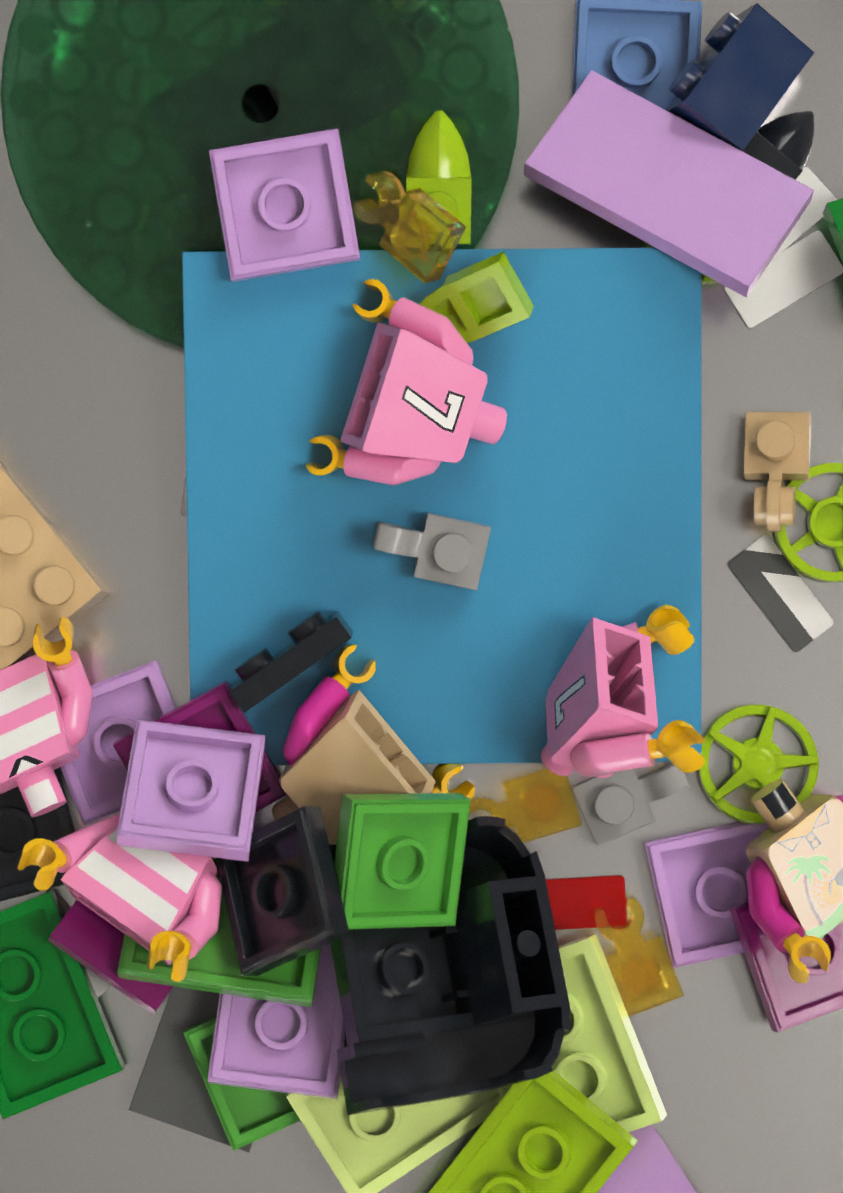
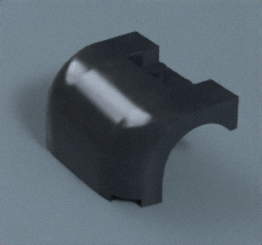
[329,816,571,1115]

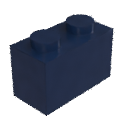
[666,3,815,151]

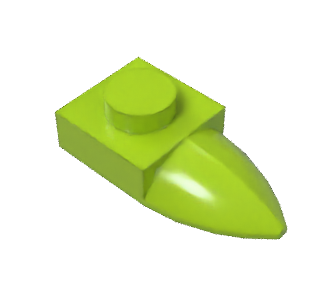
[406,110,471,244]
[419,251,534,343]

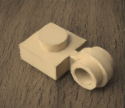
[744,412,811,532]

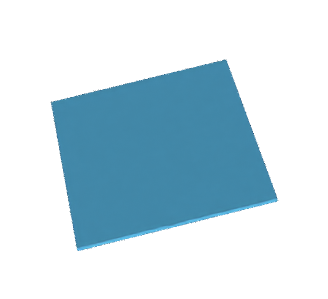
[182,248,702,765]

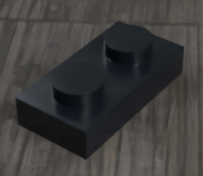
[229,611,353,713]

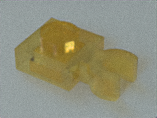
[352,171,466,284]
[469,768,582,843]
[594,895,684,1017]

